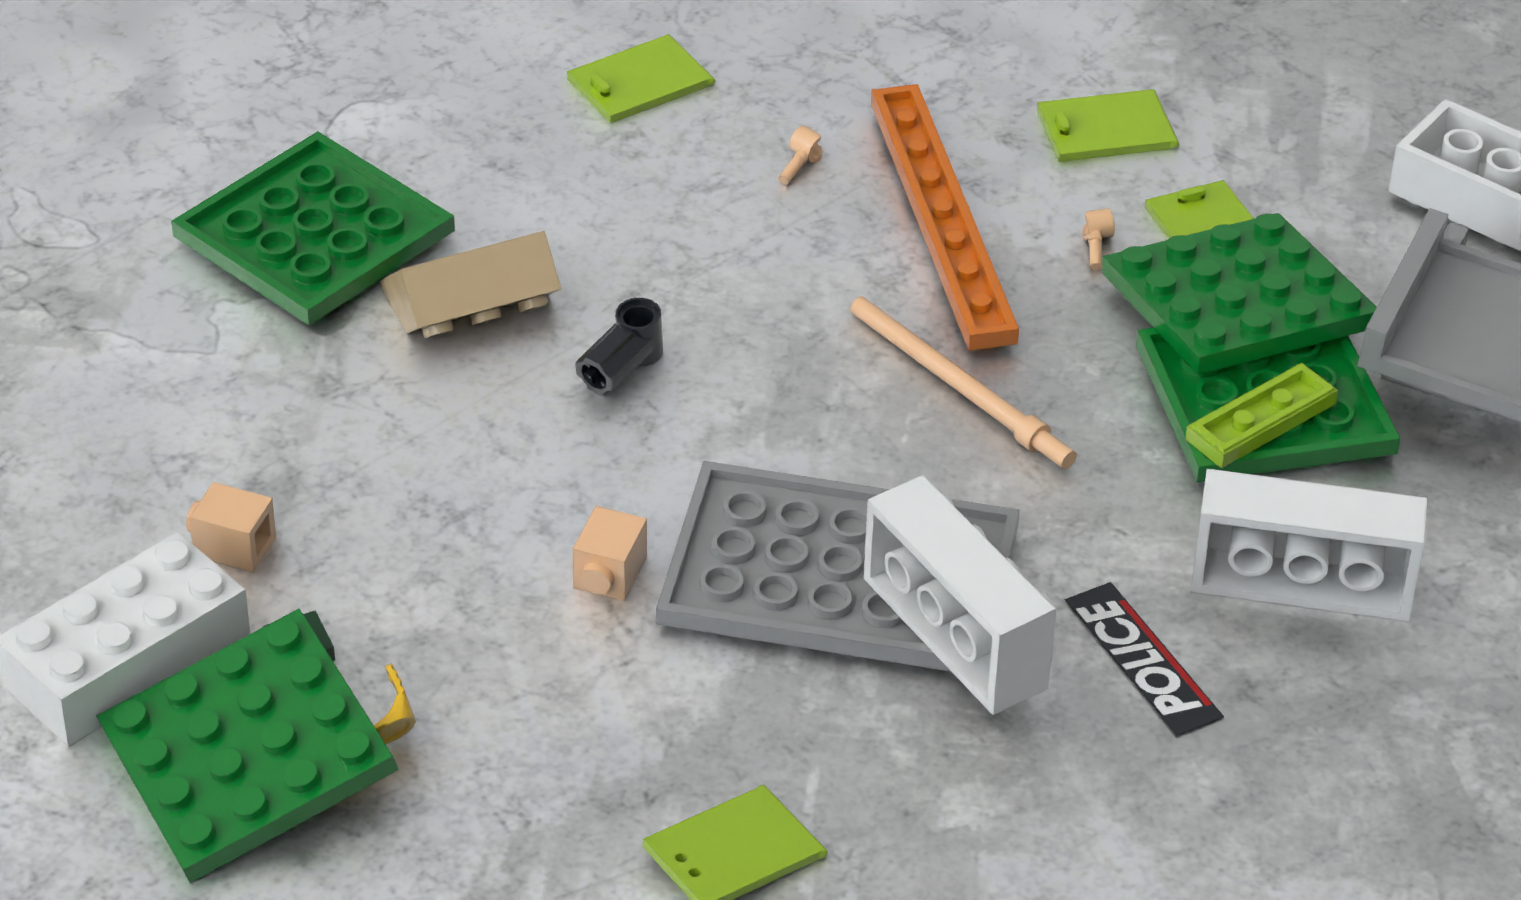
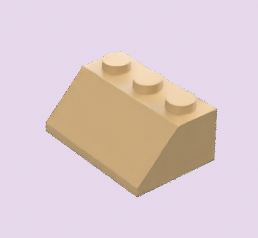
[380,230,561,339]

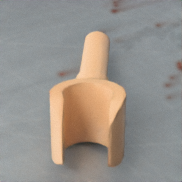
[778,125,823,185]
[1082,208,1115,271]

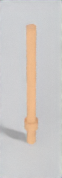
[850,296,1077,469]

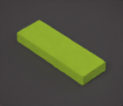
[1185,363,1338,468]

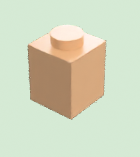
[186,482,276,572]
[573,506,647,601]

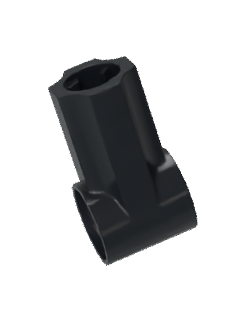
[575,298,663,396]

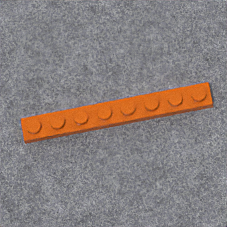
[871,84,1019,351]

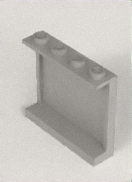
[1358,208,1521,422]

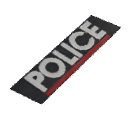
[1064,582,1224,736]

